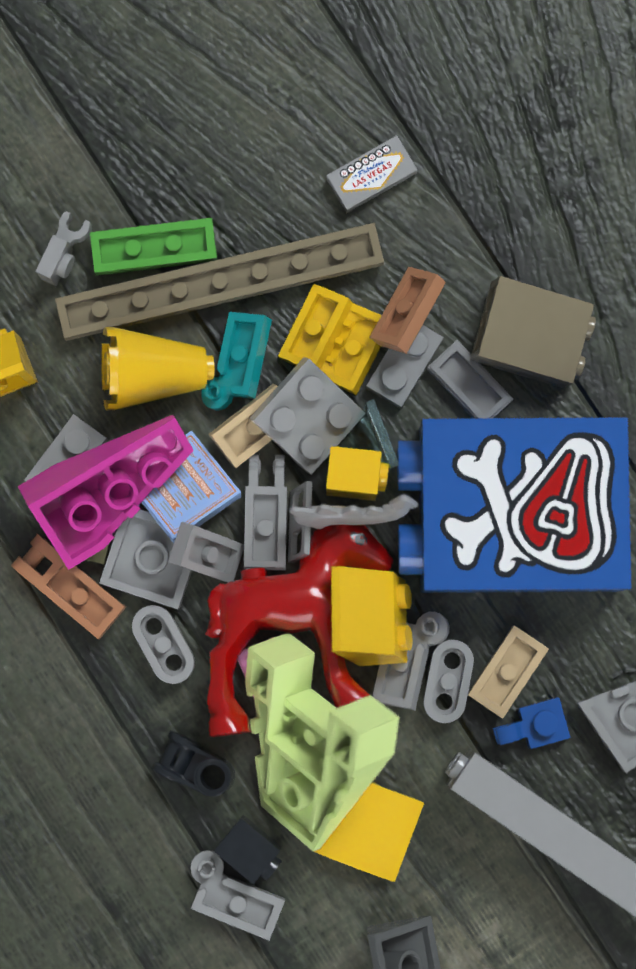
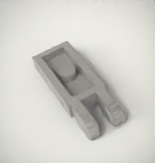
[244,454,287,570]

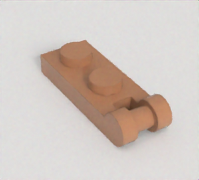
[11,534,126,639]

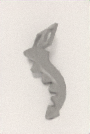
[288,481,418,563]

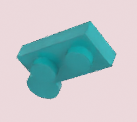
[201,312,272,411]

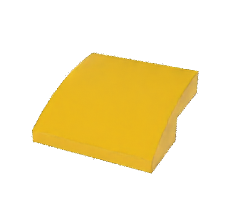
[278,284,382,395]
[310,782,424,882]

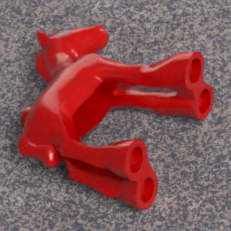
[205,525,394,737]

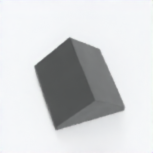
[367,916,441,969]

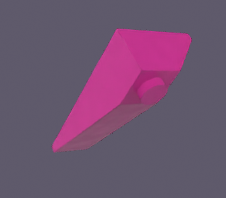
[18,415,194,570]

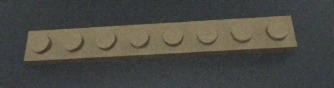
[55,223,384,341]

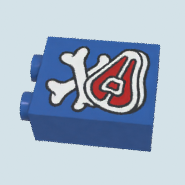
[397,418,631,593]

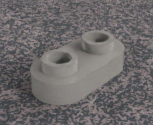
[132,605,195,684]
[423,640,474,723]

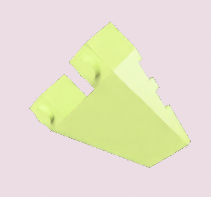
[245,632,399,852]

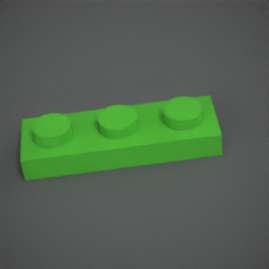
[90,218,217,276]

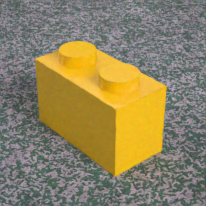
[326,446,389,501]

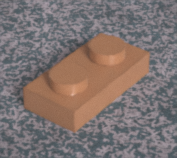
[369,267,446,354]

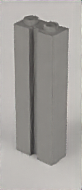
[445,749,636,916]

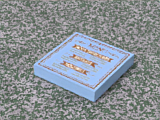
[142,431,241,543]

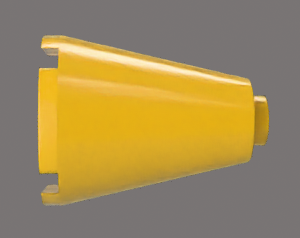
[101,327,214,410]

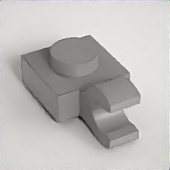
[35,211,92,286]

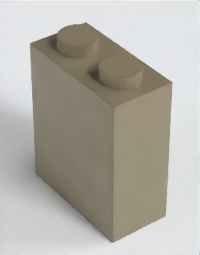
[470,276,596,388]

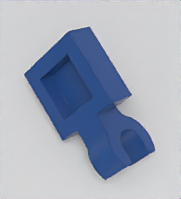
[492,697,571,749]

